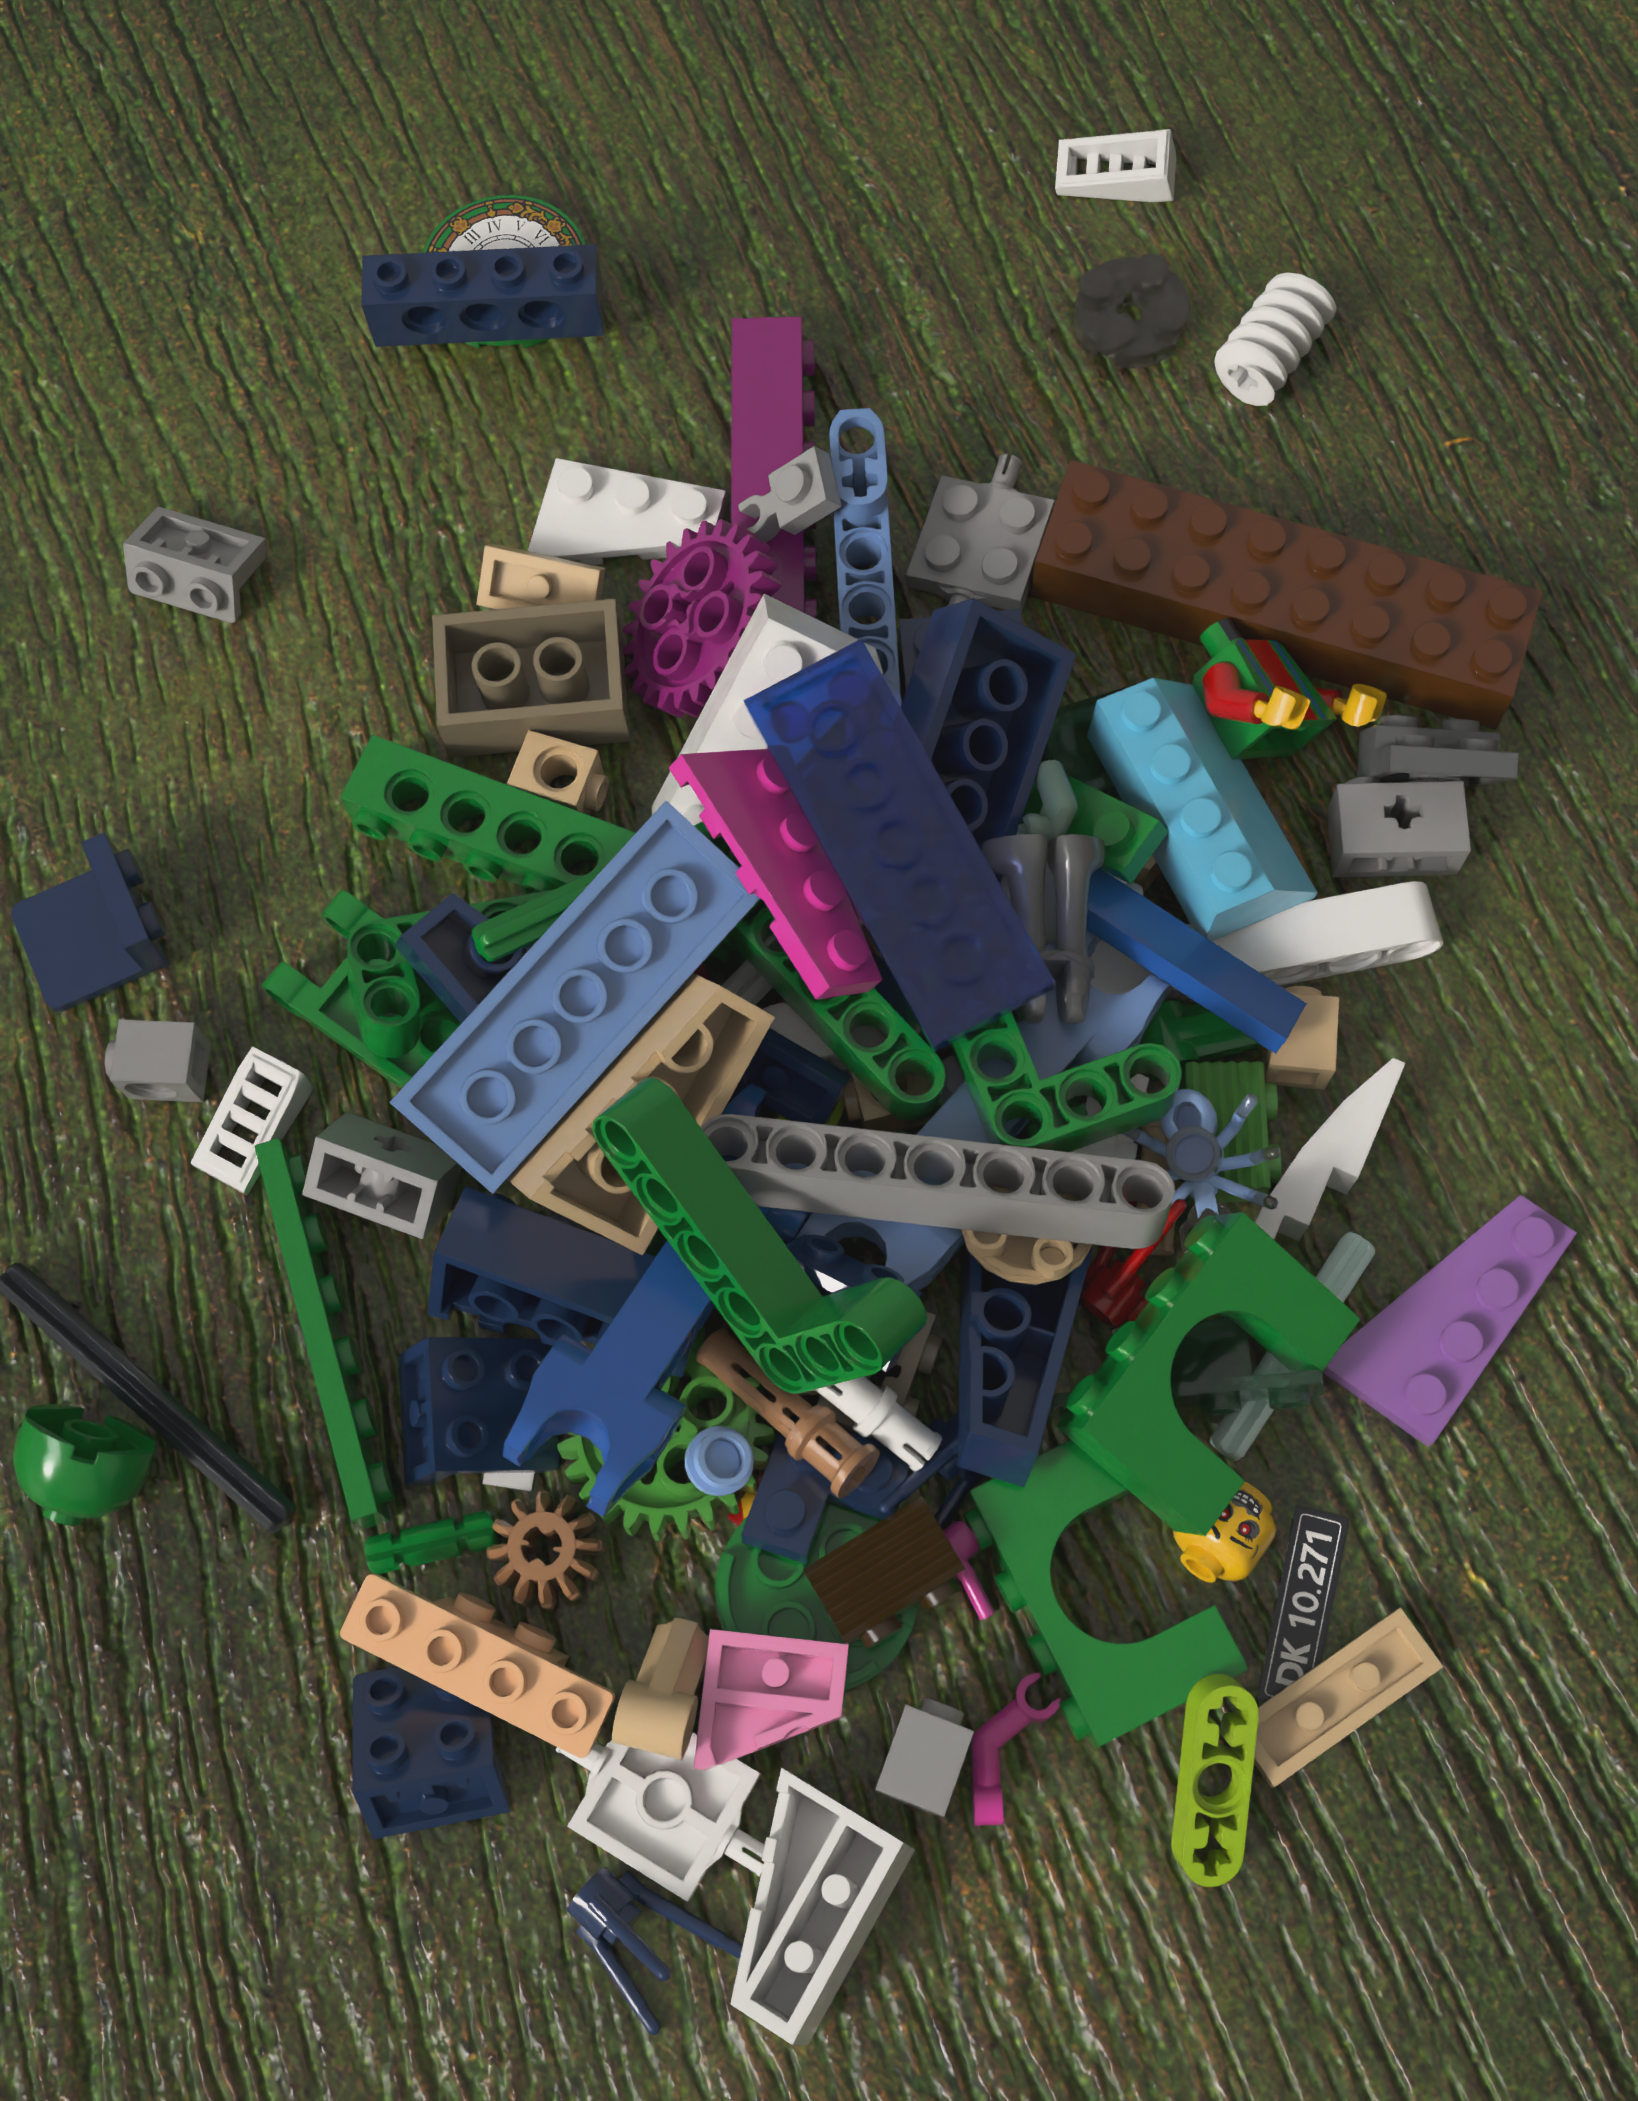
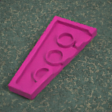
[669,747,882,999]

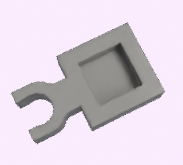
[738,446,842,543]

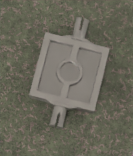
[906,454,1055,613]

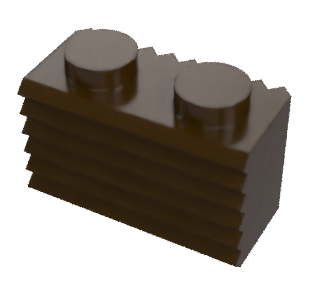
[803,1496,968,1649]

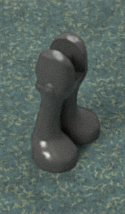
[981,834,1105,1024]

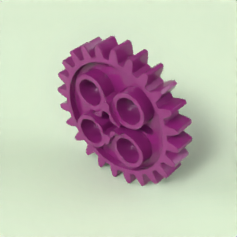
[623,519,783,718]

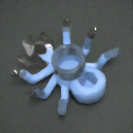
[1122,1089,1281,1254]

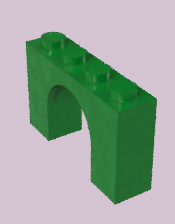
[1056,1212,1360,1536]
[963,1440,1249,1749]

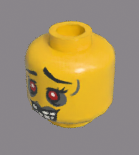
[1173,1482,1277,1583]

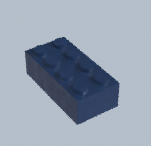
[854,598,1076,895]

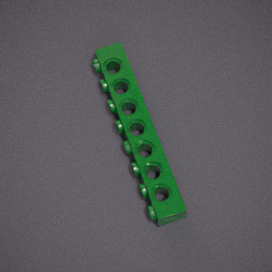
[340,735,775,990]

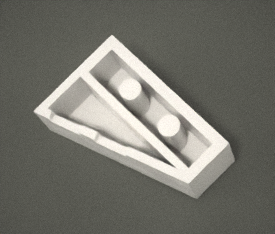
[730,1768,915,2046]

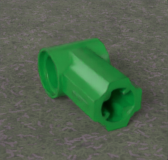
[1139,1000,1263,1081]

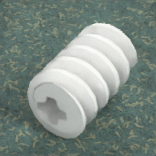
[1214,272,1337,406]

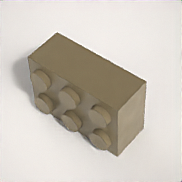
[432,599,630,758]

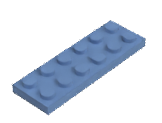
[389,801,760,1194]

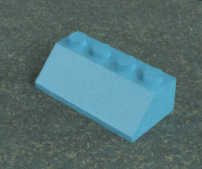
[1087,678,1317,941]

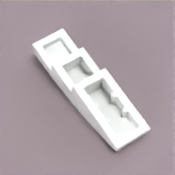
[1254,1058,1405,1241]

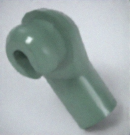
[1018,760,1078,842]

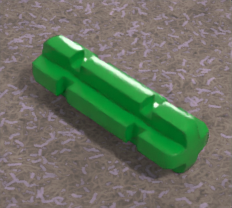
[365,1510,499,1574]

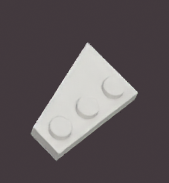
[528,458,727,565]

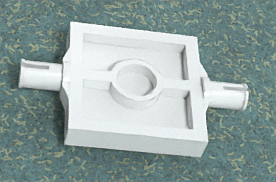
[556,1732,765,1902]

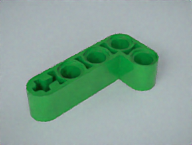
[347,890,552,1058]

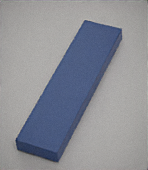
[1055,868,1307,1054]

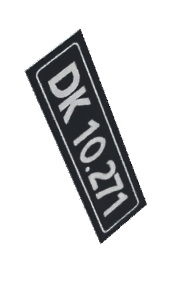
[1257,1505,1349,1702]

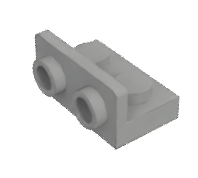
[123,506,266,623]

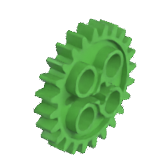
[557,1326,776,1541]

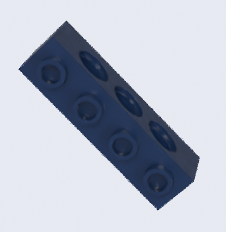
[361,244,604,347]

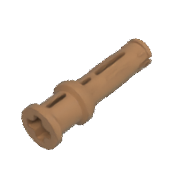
[696,1328,880,1498]

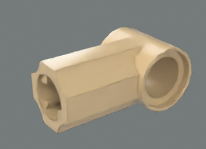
[612,1617,709,1760]

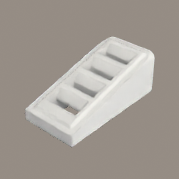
[1055,129,1176,202]
[191,1047,315,1195]

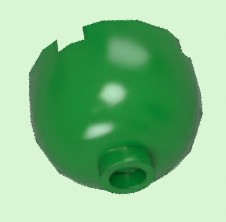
[12,1404,156,1526]

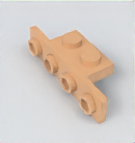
[340,1574,615,1758]

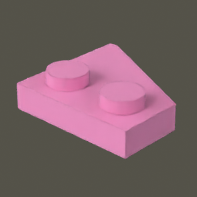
[693,1629,849,1771]

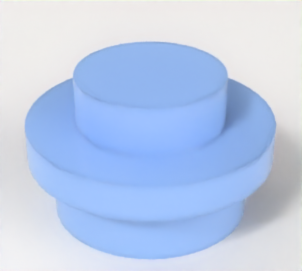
[685,1426,754,1496]

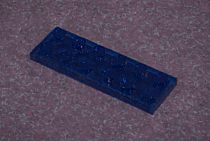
[743,639,1055,1052]

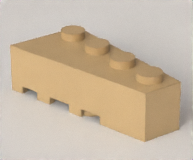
[507,973,775,1255]

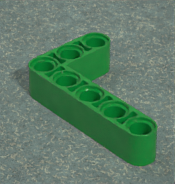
[726,777,946,1122]
[895,855,1182,1152]
[592,1077,927,1394]

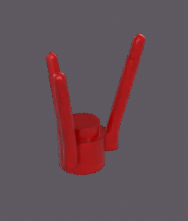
[1079,1199,1186,1330]

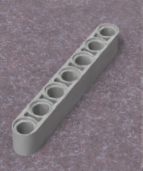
[701,1114,1175,1249]

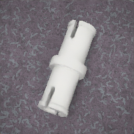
[813,1376,942,1472]

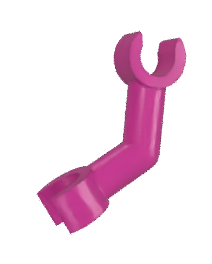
[971,1673,1061,1826]

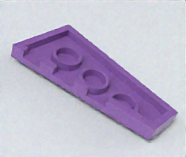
[1323,1195,1577,1447]

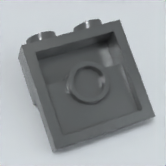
[1357,715,1519,788]

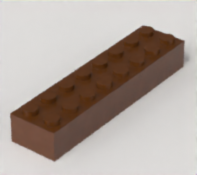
[1031,460,1543,730]

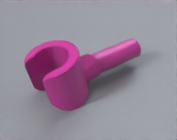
[943,1521,995,1620]

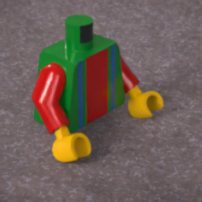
[1192,618,1387,760]

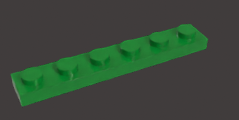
[254,1138,395,1529]

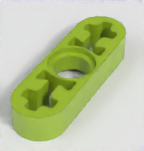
[1171,1674,1259,1887]

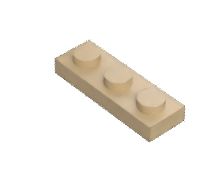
[1254,1608,1443,1788]

